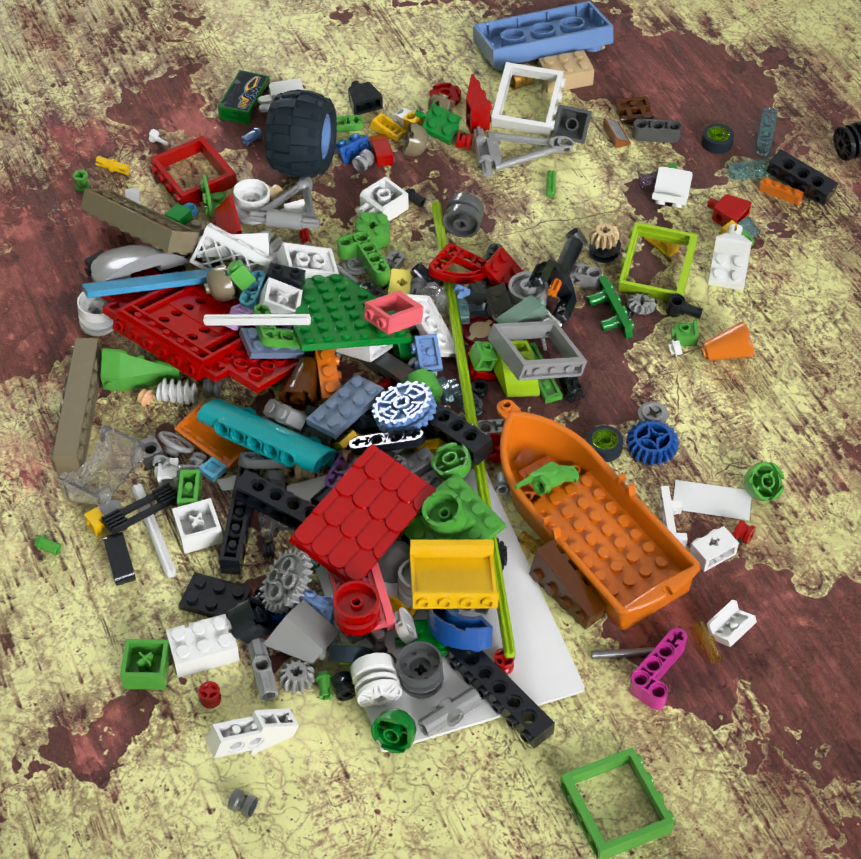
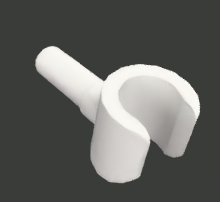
[149,129,169,147]

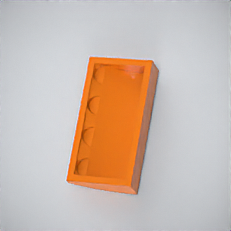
[174,402,254,470]

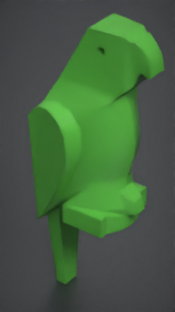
[514,462,579,496]

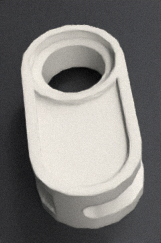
[394,607,417,644]

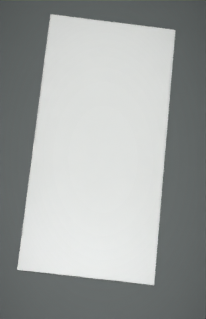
[673,480,751,520]

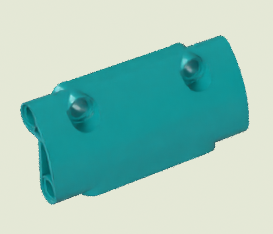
[197,399,340,474]

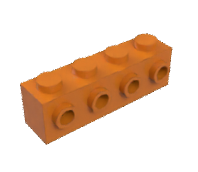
[313,349,342,405]

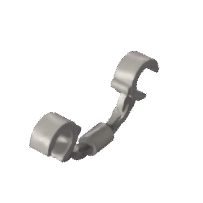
[152,452,207,471]

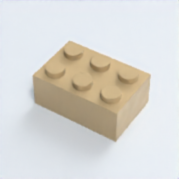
[538,50,594,93]

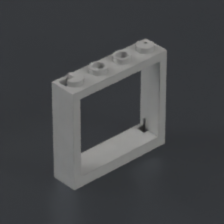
[488,321,587,381]

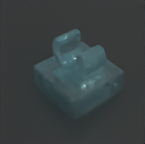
[438,376,460,403]

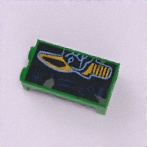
[218,70,270,125]

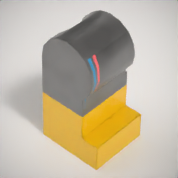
[84,500,122,537]

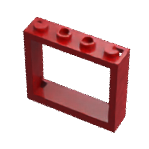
[150,135,237,206]

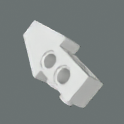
[205,708,299,758]

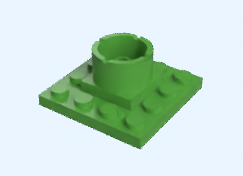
[402,472,506,541]

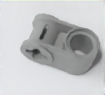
[570,262,602,290]

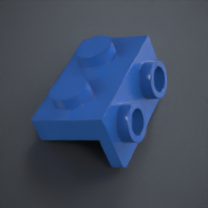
[334,133,372,164]

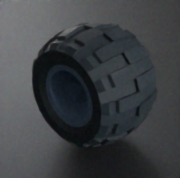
[264,89,337,177]

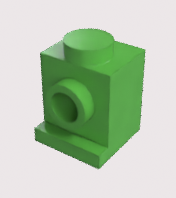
[671,320,699,346]

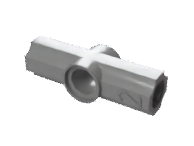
[247,638,278,701]
[418,688,482,737]

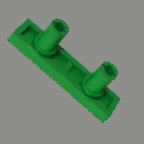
[587,275,635,339]

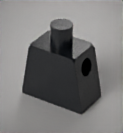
[348,81,383,115]

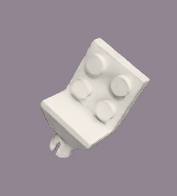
[708,224,752,290]

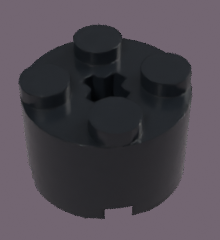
[225,595,274,644]

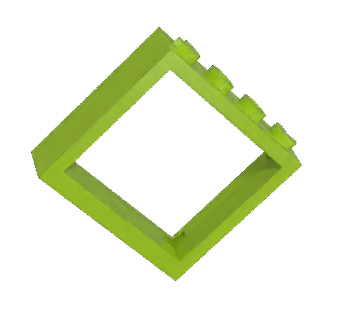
[616,222,698,301]

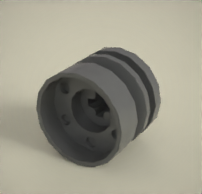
[397,641,444,699]

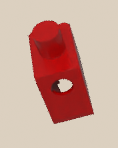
[707,194,752,227]

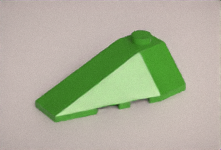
[101,348,181,391]

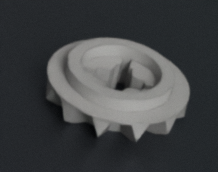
[343,257,367,277]
[627,292,656,315]
[638,402,668,424]

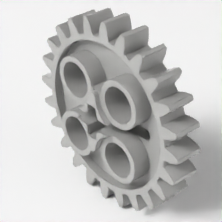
[260,548,313,615]

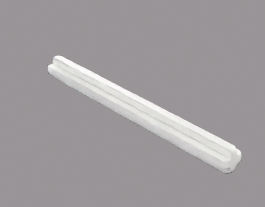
[203,314,311,326]
[132,483,177,578]

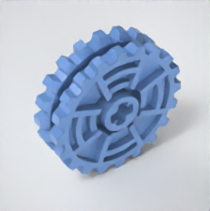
[372,381,437,433]

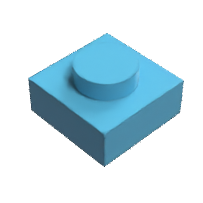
[199,456,227,482]

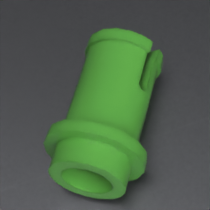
[34,535,62,556]
[315,671,333,700]

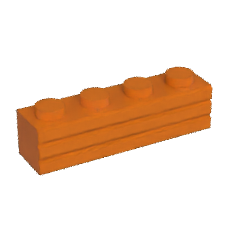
[759,177,804,206]

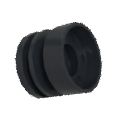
[833,121,861,161]

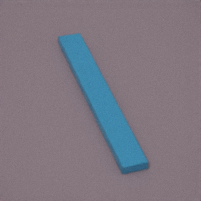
[82,268,227,298]

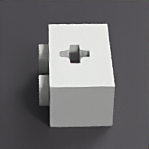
[690,526,739,572]

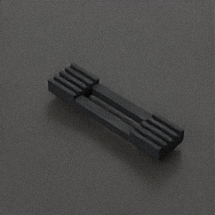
[102,483,178,535]

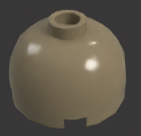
[402,122,431,157]
[203,264,236,302]

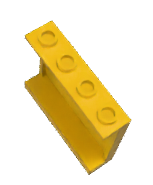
[410,539,499,609]

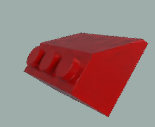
[211,195,242,257]

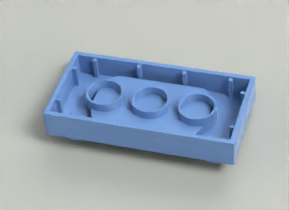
[473,1,613,71]

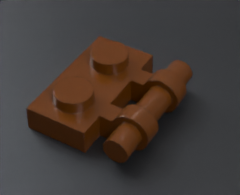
[615,96,653,124]

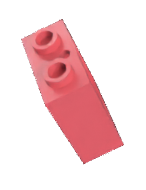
[364,291,424,335]

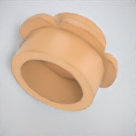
[137,388,154,407]

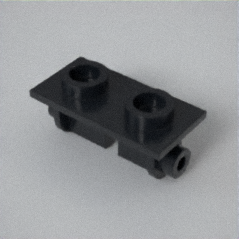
[558,377,585,403]

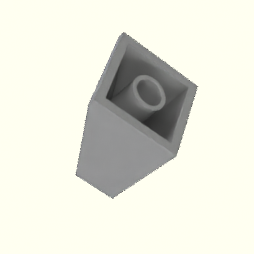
[263,599,341,664]

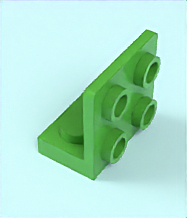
[200,174,227,222]

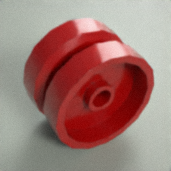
[333,580,381,636]

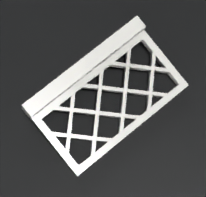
[189,223,273,289]

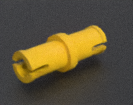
[95,156,130,175]

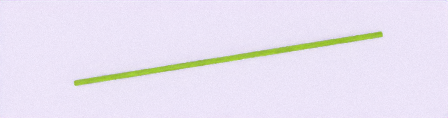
[432,201,516,658]

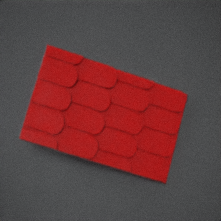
[289,444,437,583]

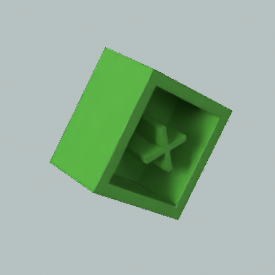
[120,639,171,690]

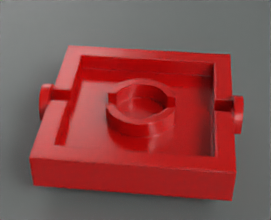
[481,246,524,295]

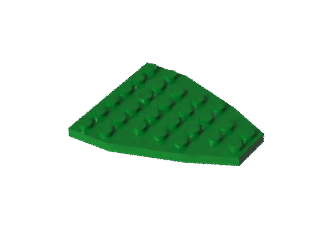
[293,274,412,351]

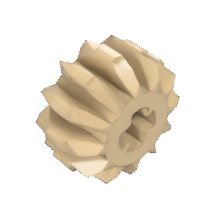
[589,221,619,250]

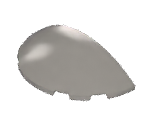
[90,245,190,282]

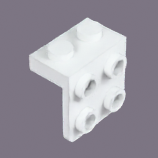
[652,167,692,208]

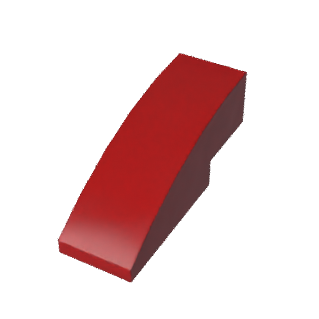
[369,134,394,167]

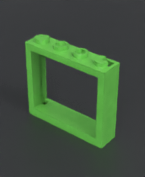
[559,747,675,859]

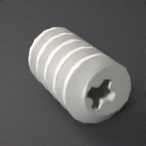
[156,378,198,406]

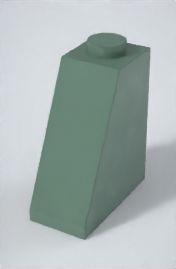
[495,295,549,340]

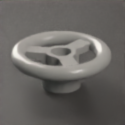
[158,431,194,457]

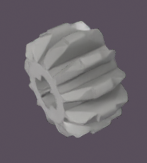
[279,659,315,695]

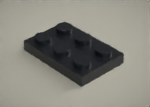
[179,572,252,618]

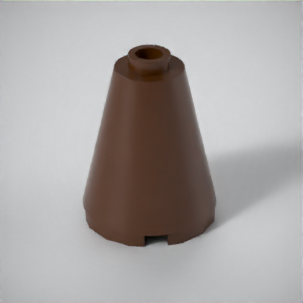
[279,357,317,411]

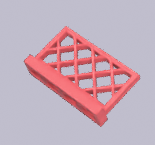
[327,562,395,636]

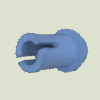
[241,128,263,146]

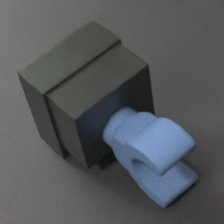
[453,281,487,305]

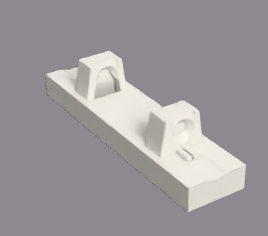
[659,486,688,547]

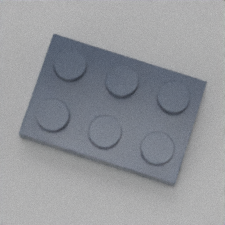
[239,328,304,359]

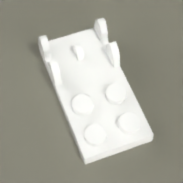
[396,294,456,358]

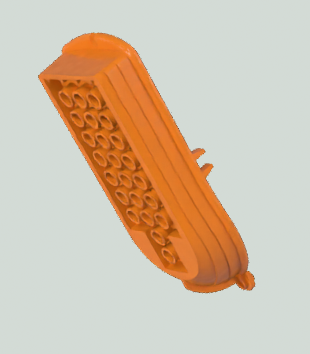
[497,400,700,630]

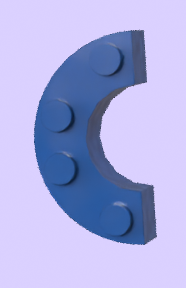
[427,609,493,652]

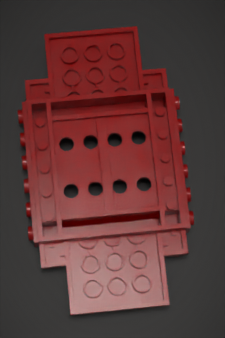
[91,268,301,393]

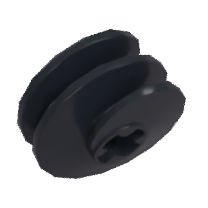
[589,240,621,263]

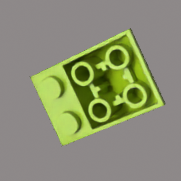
[493,340,540,397]

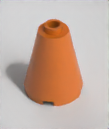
[701,322,755,361]

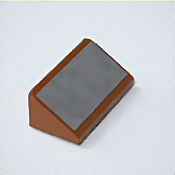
[603,118,631,148]

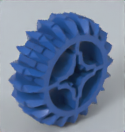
[626,419,679,467]

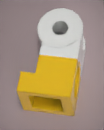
[391,108,423,129]

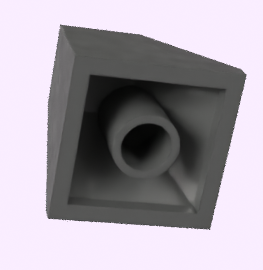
[552,105,592,144]

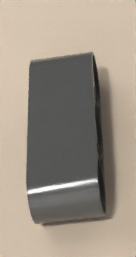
[632,119,682,143]

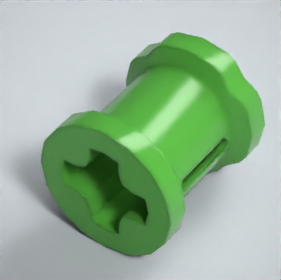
[73,170,90,192]

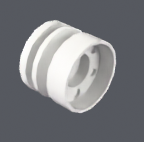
[233,179,270,225]
[77,292,114,336]
[350,653,402,709]

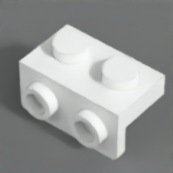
[707,600,757,647]

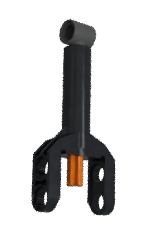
[529,227,588,324]

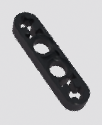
[349,428,425,455]

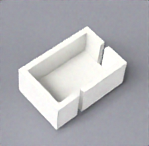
[166,614,240,678]

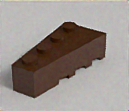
[529,539,607,629]

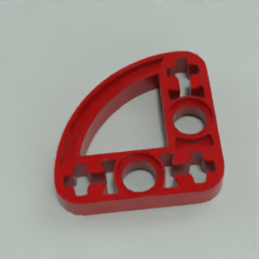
[428,244,488,284]

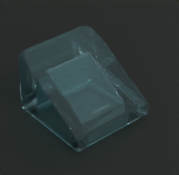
[737,216,760,238]

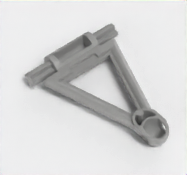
[473,126,574,178]
[249,177,320,230]

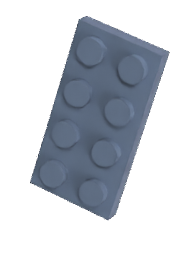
[306,374,385,439]

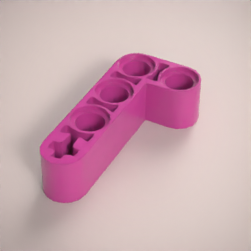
[629,628,687,710]

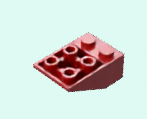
[466,74,492,134]

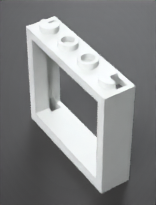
[491,62,566,136]

